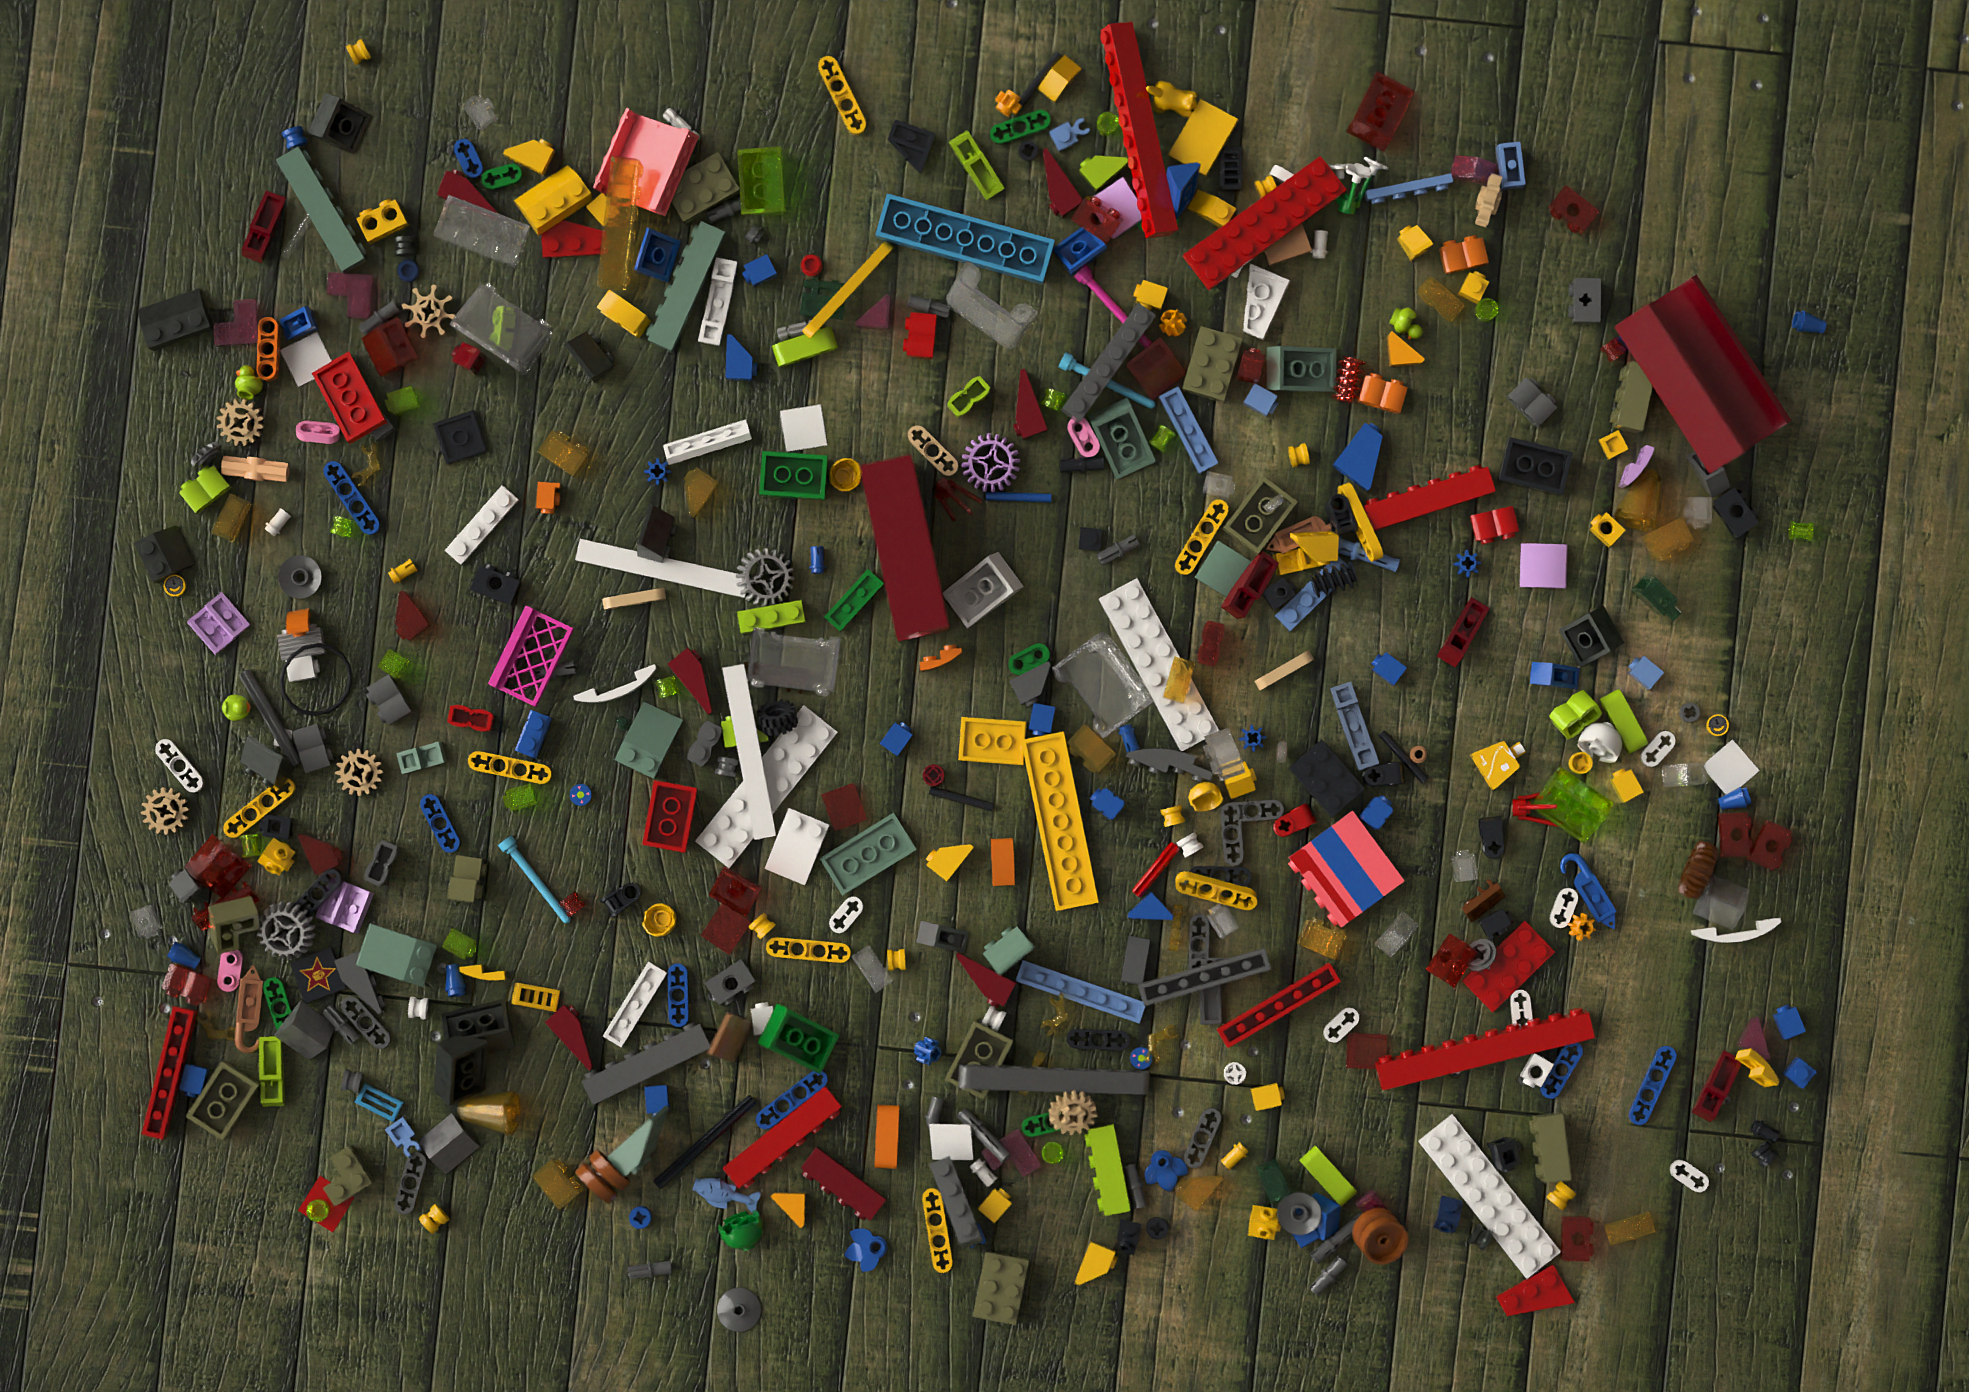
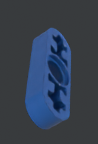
[420,794,461,853]
[668,963,689,1027]
[1540,1042,1583,1099]

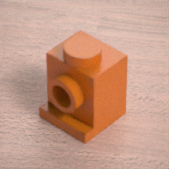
[536,482,561,514]

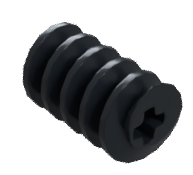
[1309,561,1357,598]

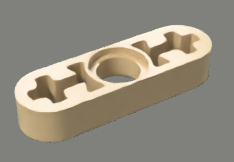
[908,426,958,476]
[602,588,666,610]
[1254,650,1314,691]

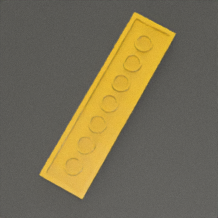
[1021,731,1099,911]

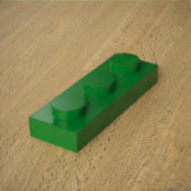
[824,569,884,632]

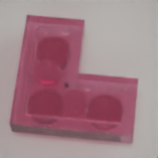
[327,272,373,319]
[213,299,258,346]
[981,1128,1041,1177]

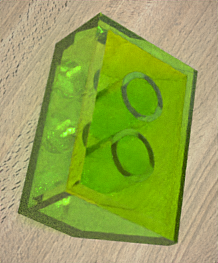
[737,146,787,216]
[1532,766,1613,844]

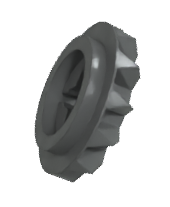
[191,442,221,468]
[1464,939,1498,972]

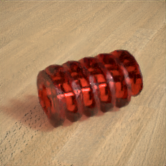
[1331,356,1366,404]

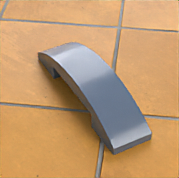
[1330,681,1379,770]

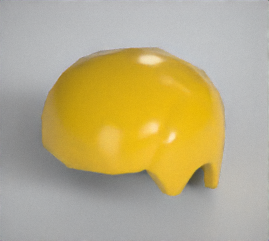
[829,458,862,491]
[1188,782,1223,812]
[642,903,677,937]

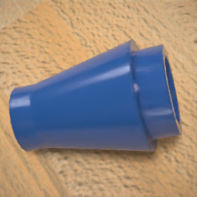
[1792,310,1826,334]
[1718,786,1752,810]
[167,941,201,970]
[445,964,467,997]

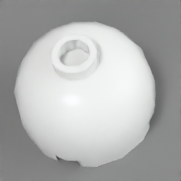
[1577,722,1622,763]

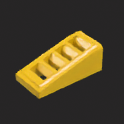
[511,983,560,1012]

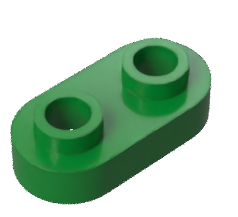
[1008,643,1049,675]

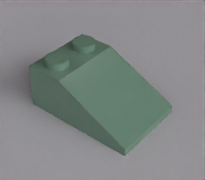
[1266,346,1336,392]
[1088,398,1156,479]
[615,702,683,779]
[356,923,437,987]
[983,926,1034,975]
[607,1105,669,1177]

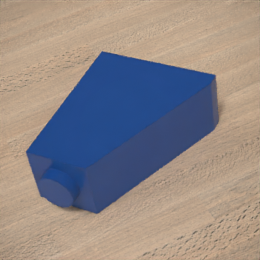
[1332,423,1383,492]

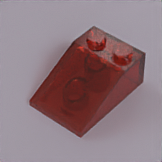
[1346,71,1415,152]

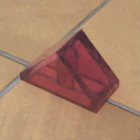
[1451,156,1497,185]
[855,294,890,330]
[1736,1017,1770,1060]
[1354,1189,1388,1213]

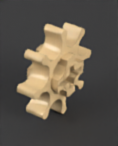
[1475,173,1503,227]
[402,285,456,339]

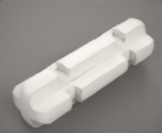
[663,108,700,141]

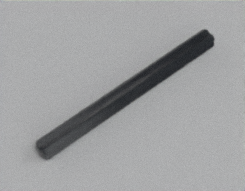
[653,1095,756,1189]

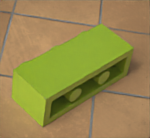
[737,600,806,634]

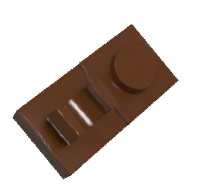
[1462,879,1506,923]

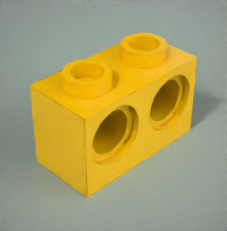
[356,199,409,244]

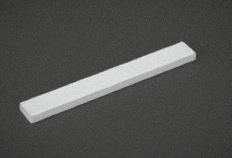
[575,539,750,598]
[722,664,776,840]

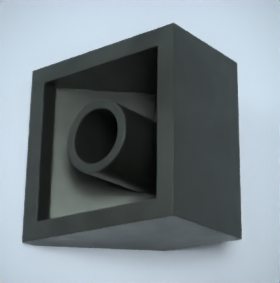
[308,93,371,154]
[564,331,614,383]
[637,504,678,563]
[134,525,196,583]
[1559,605,1624,667]
[240,735,295,789]

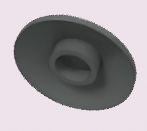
[278,555,322,599]
[1277,1192,1321,1235]
[717,1288,761,1332]

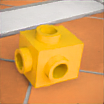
[257,837,295,876]
[1248,1205,1281,1240]

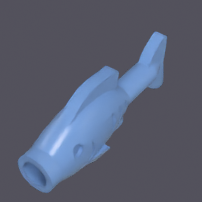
[692,1178,761,1213]

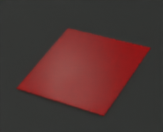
[298,1176,355,1232]

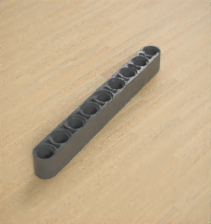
[959,1065,1150,1095]

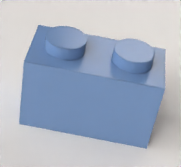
[1496,142,1526,191]

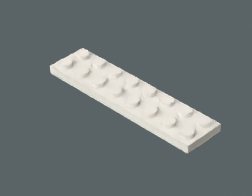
[1099,578,1219,752]
[695,705,838,868]
[1418,1114,1561,1279]

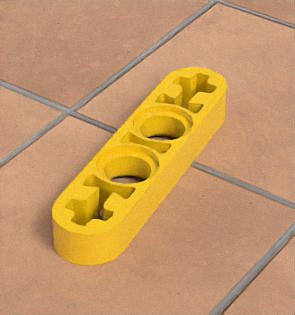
[818,56,866,135]
[1338,483,1383,562]
[1175,500,1228,575]
[468,751,552,784]
[223,778,296,838]
[1175,871,1257,910]
[766,937,851,963]
[922,1188,952,1273]

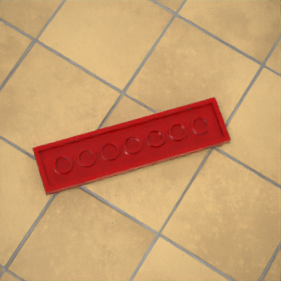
[1182,156,1347,290]

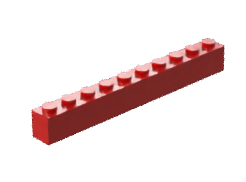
[1100,22,1178,239]
[1375,1008,1595,1090]

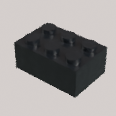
[1497,437,1573,497]
[1288,739,1365,818]

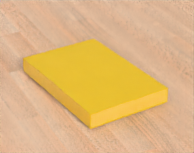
[1168,99,1238,177]
[958,717,1027,765]

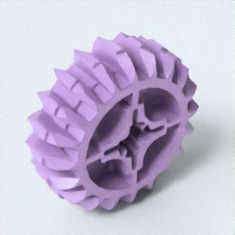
[961,434,1020,492]

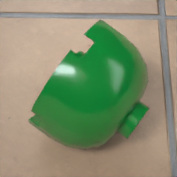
[718,1210,763,1251]

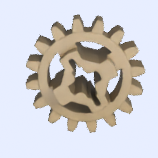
[217,398,265,446]
[335,749,384,796]
[141,787,190,835]
[1049,1090,1097,1135]

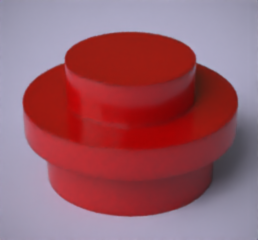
[801,255,822,277]

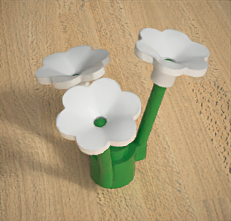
[1328,157,1388,214]

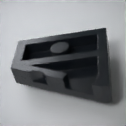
[887,119,936,174]

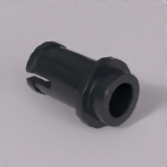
[1750,1120,1780,1144]

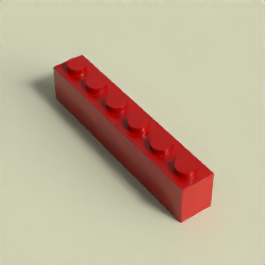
[1363,464,1496,531]
[1216,962,1341,1048]
[142,1006,198,1139]
[723,1086,842,1189]

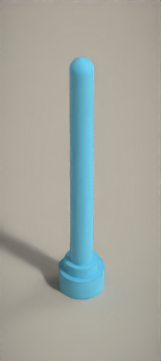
[1058,352,1155,409]
[498,835,571,923]

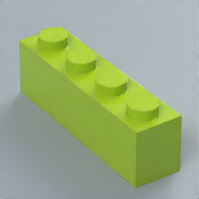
[1084,1124,1131,1216]

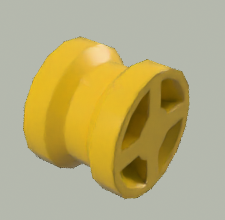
[346,39,371,65]
[1254,175,1277,198]
[1288,443,1310,468]
[1160,805,1185,827]
[749,913,776,940]
[887,949,906,971]

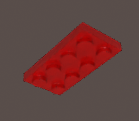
[312,351,387,444]
[1462,920,1555,1012]

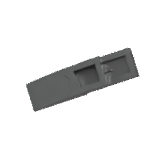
[1125,749,1213,783]

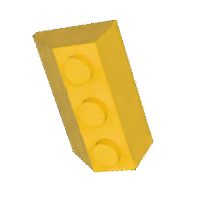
[514,165,592,236]

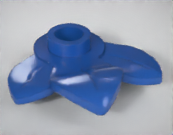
[1144,1150,1188,1191]
[845,1229,887,1272]

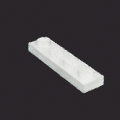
[663,419,752,465]
[445,486,519,565]
[603,962,667,1047]

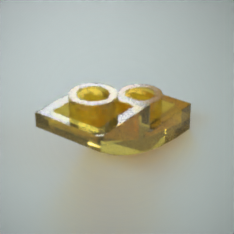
[1416,276,1465,322]
[1604,1211,1656,1246]

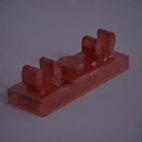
[192,881,260,931]

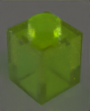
[385,385,421,416]
[377,649,410,679]
[503,784,538,812]
[442,928,478,960]

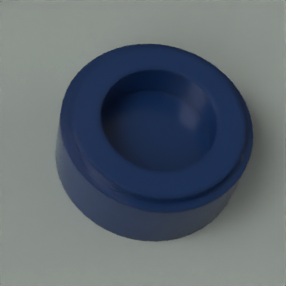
[397,260,420,282]

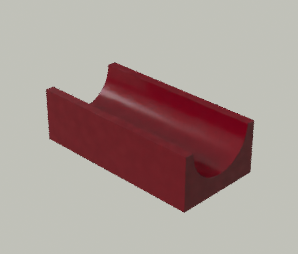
[1614,274,1792,473]
[859,454,949,642]

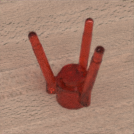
[933,477,982,522]

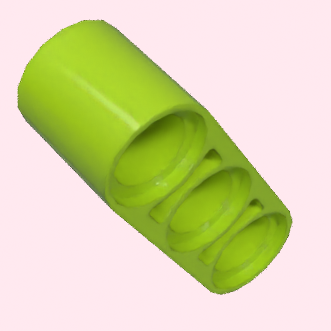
[772,327,838,367]
[1599,689,1648,754]
[1299,1146,1358,1207]

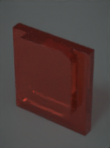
[821,783,867,831]
[700,903,751,955]
[1346,1033,1387,1069]

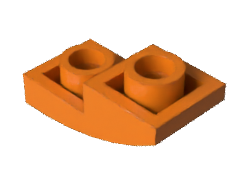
[286,608,311,637]
[919,644,962,671]
[991,838,1015,886]

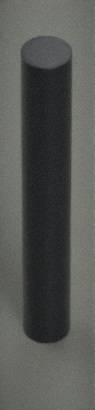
[1019,51,1063,108]
[1378,730,1428,784]
[929,786,994,811]

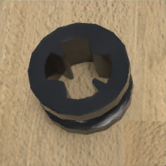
[1018,141,1038,162]

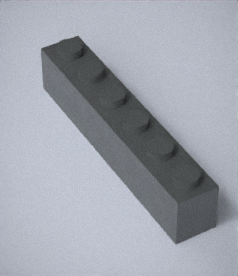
[1060,303,1156,423]
[1138,948,1271,1006]
[581,1022,711,1105]

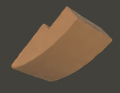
[1248,204,1312,266]
[708,1012,753,1062]

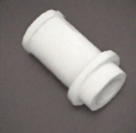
[1311,230,1328,259]
[265,508,291,537]
[970,1158,997,1187]

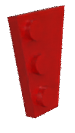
[541,220,608,258]
[1496,1264,1575,1316]

